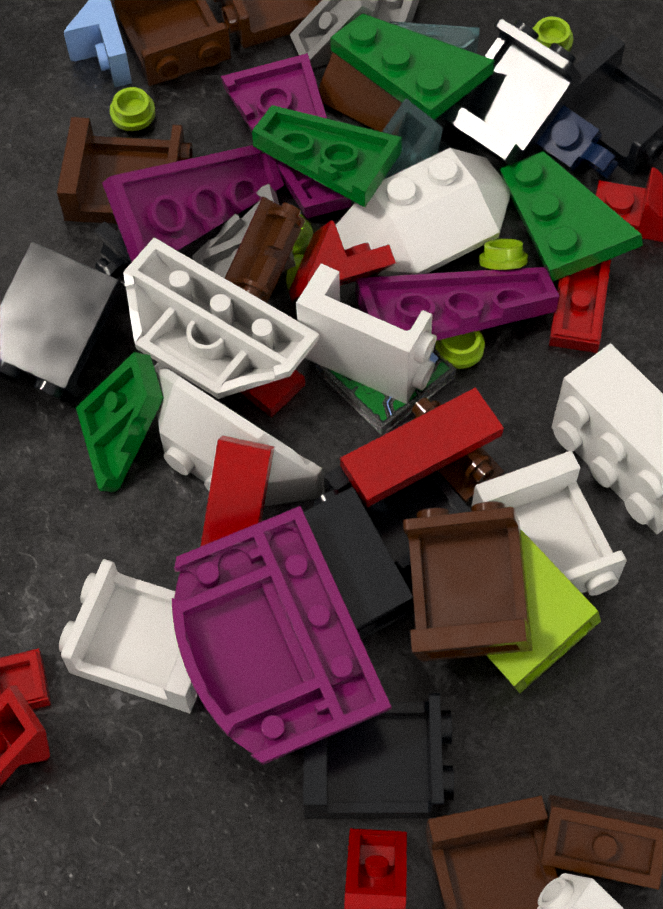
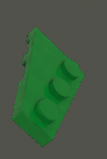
[330,13,495,123]
[252,105,402,207]
[500,151,643,282]

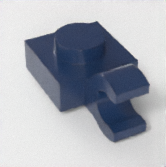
[536,105,619,179]

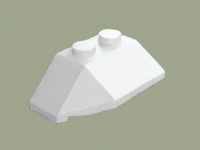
[336,148,511,276]
[123,238,320,399]
[154,362,323,506]

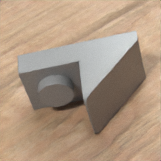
[290,0,374,68]

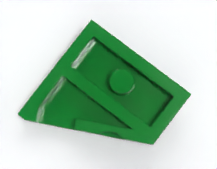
[76,352,164,492]

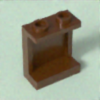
[110,0,231,86]
[213,0,322,49]
[57,117,193,224]
[403,501,533,662]
[425,795,558,909]

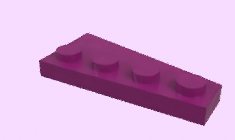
[221,53,352,219]
[102,145,284,262]
[355,267,559,341]

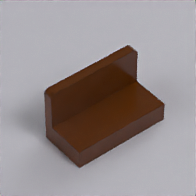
[318,52,406,135]
[540,795,663,890]

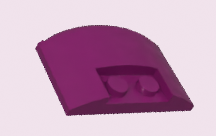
[172,506,391,765]

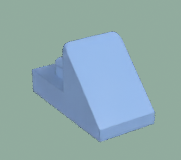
[64,0,132,87]

